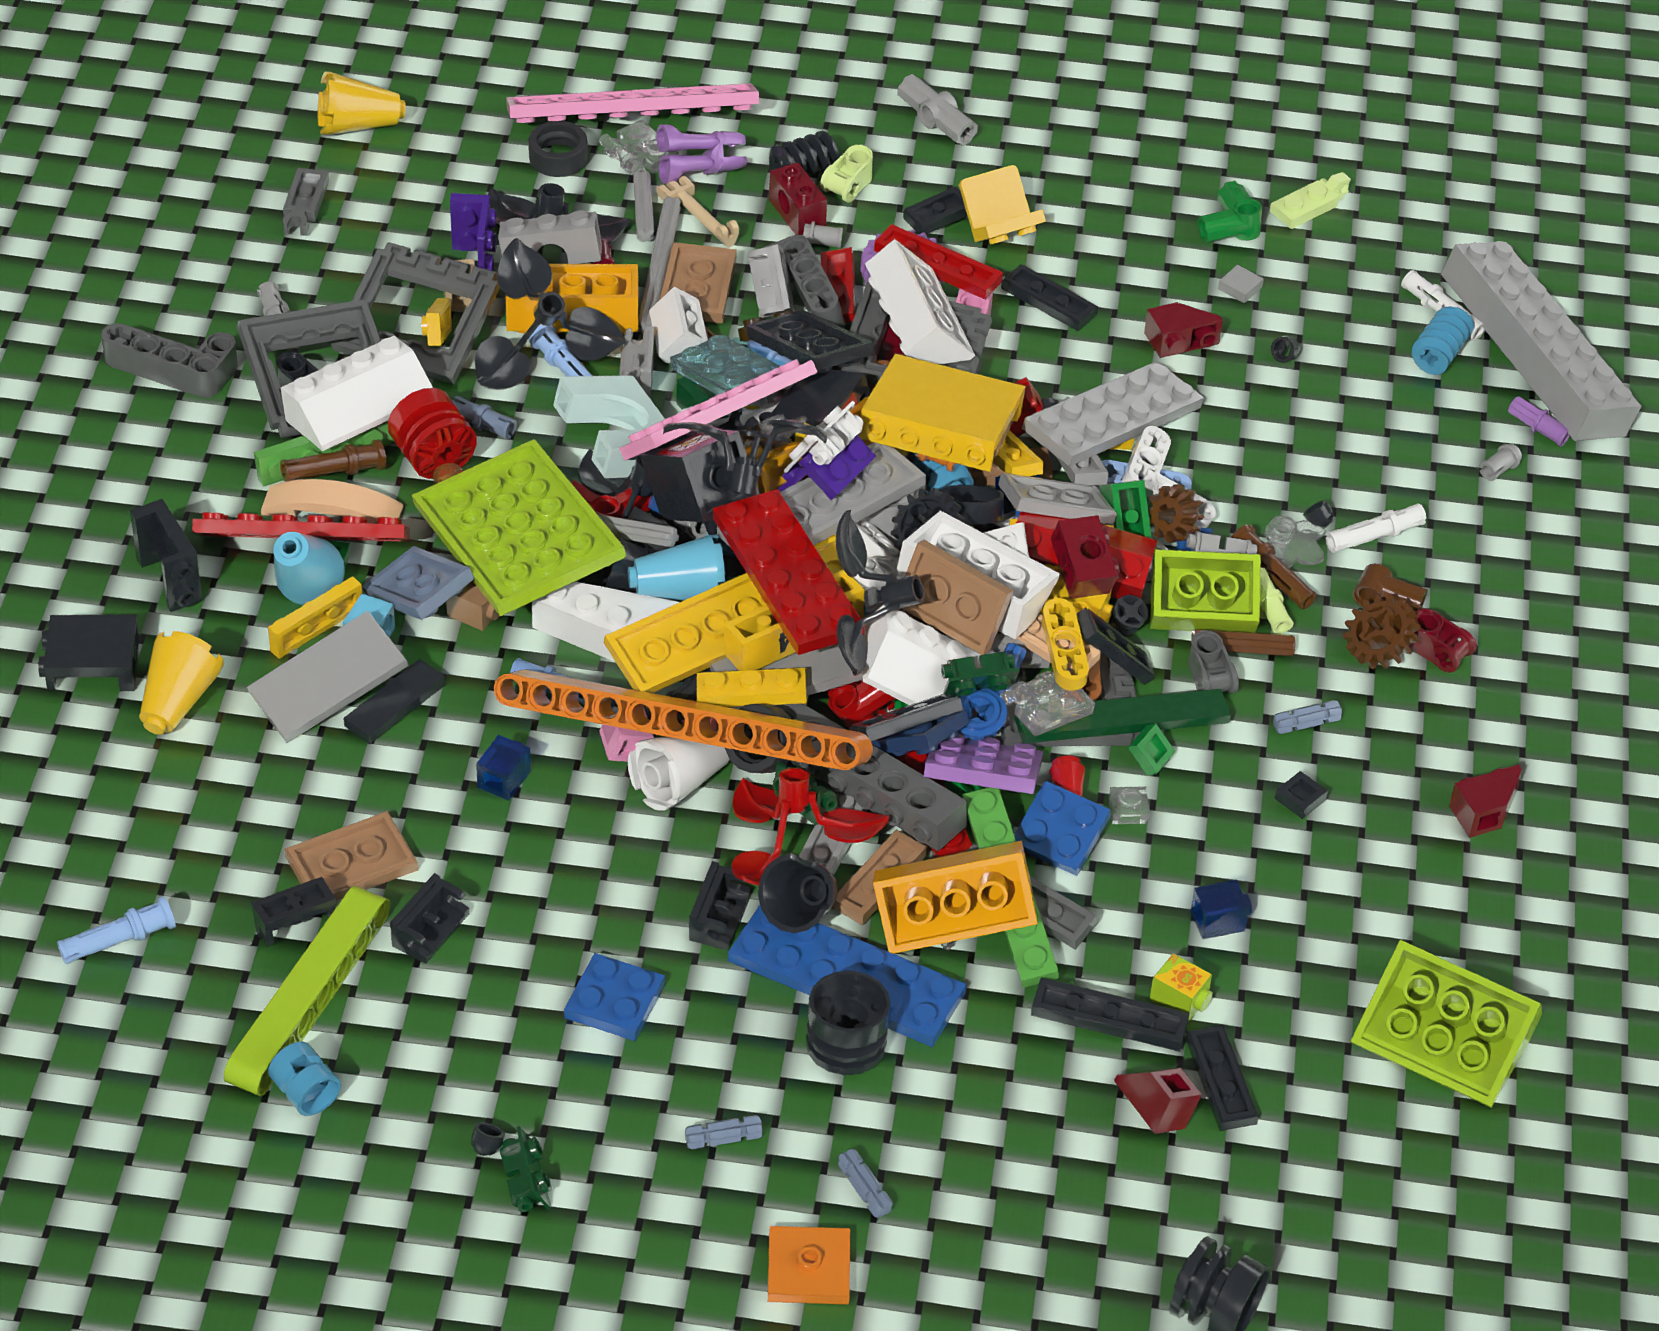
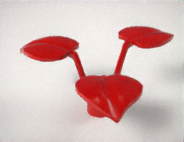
[732,768,889,886]

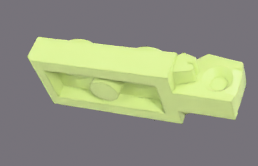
[1270,172,1351,229]

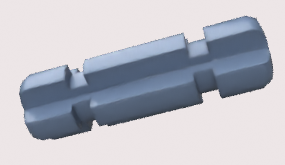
[1273,700,1342,734]
[685,1115,763,1149]
[838,1149,893,1218]

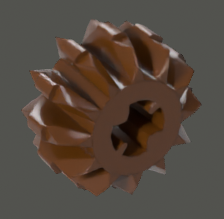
[1148,484,1205,543]

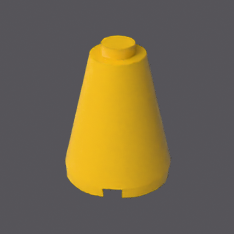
[318,71,405,135]
[139,631,224,735]

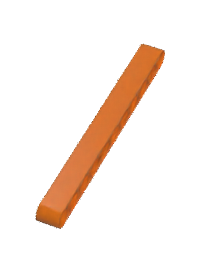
[494,670,873,770]

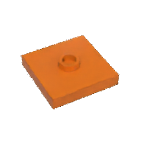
[767,1226,850,1305]

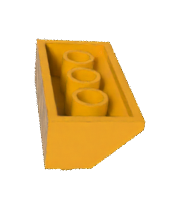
[506,264,638,334]
[873,841,1038,953]

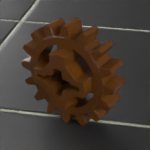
[1343,594,1421,669]

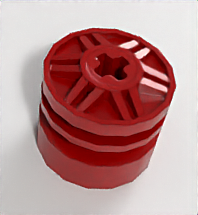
[388,388,477,479]

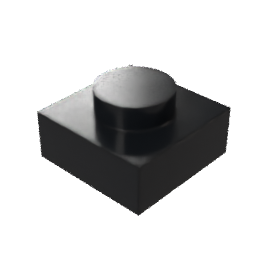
[1275,771,1328,819]

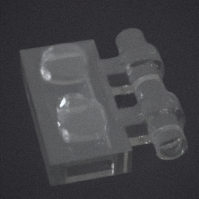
[599,120,679,174]
[1000,671,1095,736]

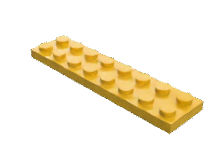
[603,534,866,693]

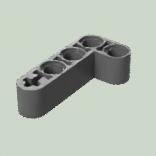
[760,235,846,328]
[101,323,238,398]

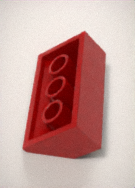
[1016,511,1158,599]

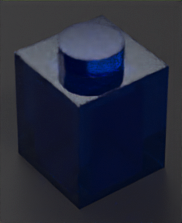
[476,735,531,801]
[1190,879,1252,940]

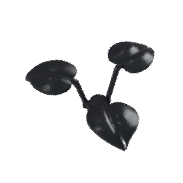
[488,183,629,264]
[475,238,626,390]
[663,420,827,496]
[578,449,685,545]
[836,510,924,676]

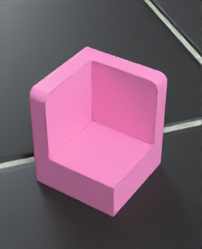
[599,708,654,762]

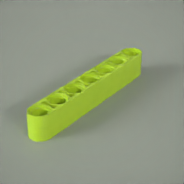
[223,886,391,1096]

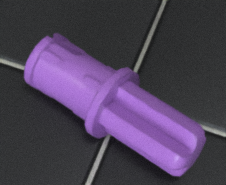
[1508,397,1570,447]

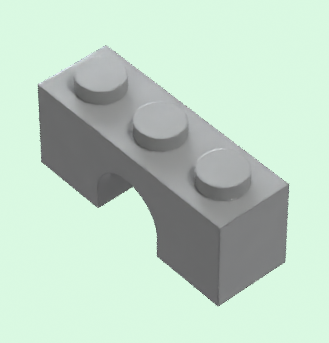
[498,210,602,264]

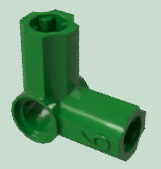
[1197,180,1262,243]

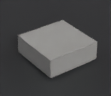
[1218,265,1264,303]

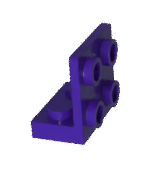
[450,193,497,271]

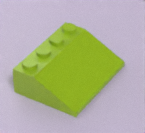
[1350,940,1543,1108]

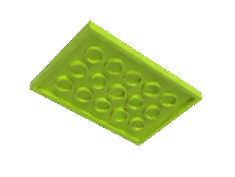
[412,439,626,616]

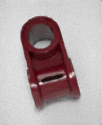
[1409,608,1477,673]

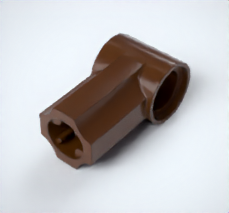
[1353,563,1428,612]

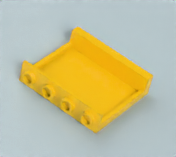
[858,354,1025,472]

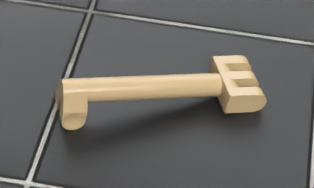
[656,175,739,248]

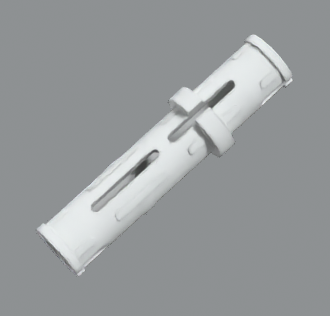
[1401,270,1485,341]
[1325,503,1426,553]

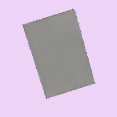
[998,473,1117,525]

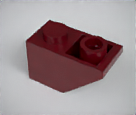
[1144,302,1223,358]
[1449,764,1522,838]
[1114,1068,1202,1134]

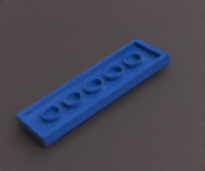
[728,905,966,1047]

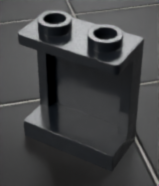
[130,499,202,612]
[38,614,140,691]

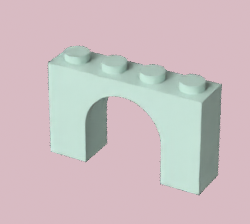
[553,376,665,478]

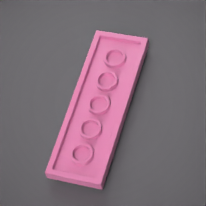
[619,359,817,461]

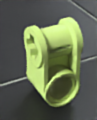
[820,145,873,203]

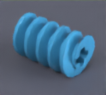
[1412,306,1474,375]

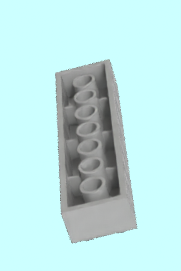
[1441,241,1642,441]

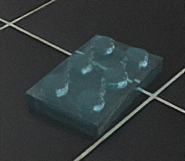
[670,335,780,395]

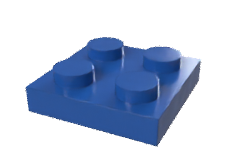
[1014,781,1111,876]
[564,953,665,1041]

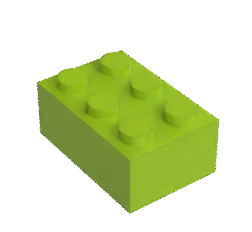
[1150,550,1260,633]

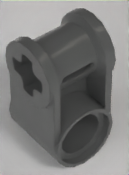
[1187,630,1239,694]

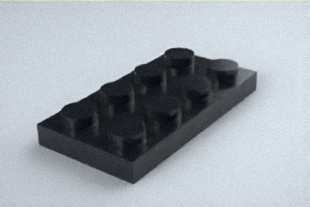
[746,310,873,373]

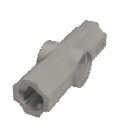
[897,74,978,146]

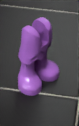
[656,124,747,184]

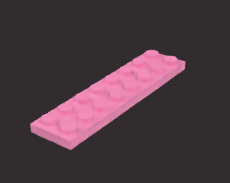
[506,83,759,123]

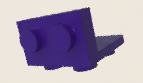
[778,435,876,500]

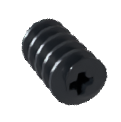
[769,130,840,175]

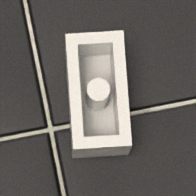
[649,287,709,369]

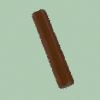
[1191,629,1296,656]

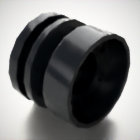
[937,485,1004,533]
[806,971,891,1076]
[1169,1236,1270,1331]

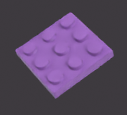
[924,733,1043,794]

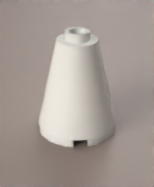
[628,731,729,810]

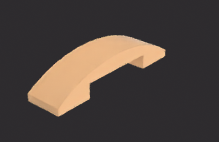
[261,479,404,524]

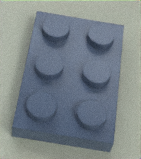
[362,546,475,620]

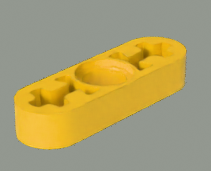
[1042,598,1089,691]

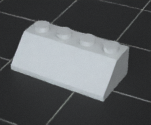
[865,239,975,364]
[281,336,433,451]
[896,511,1060,639]
[862,605,981,719]

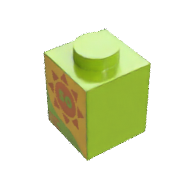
[1149,953,1213,1022]

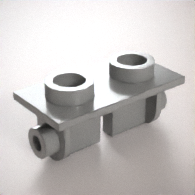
[1186,531,1257,554]

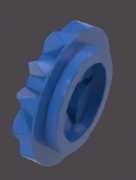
[959,689,1007,741]

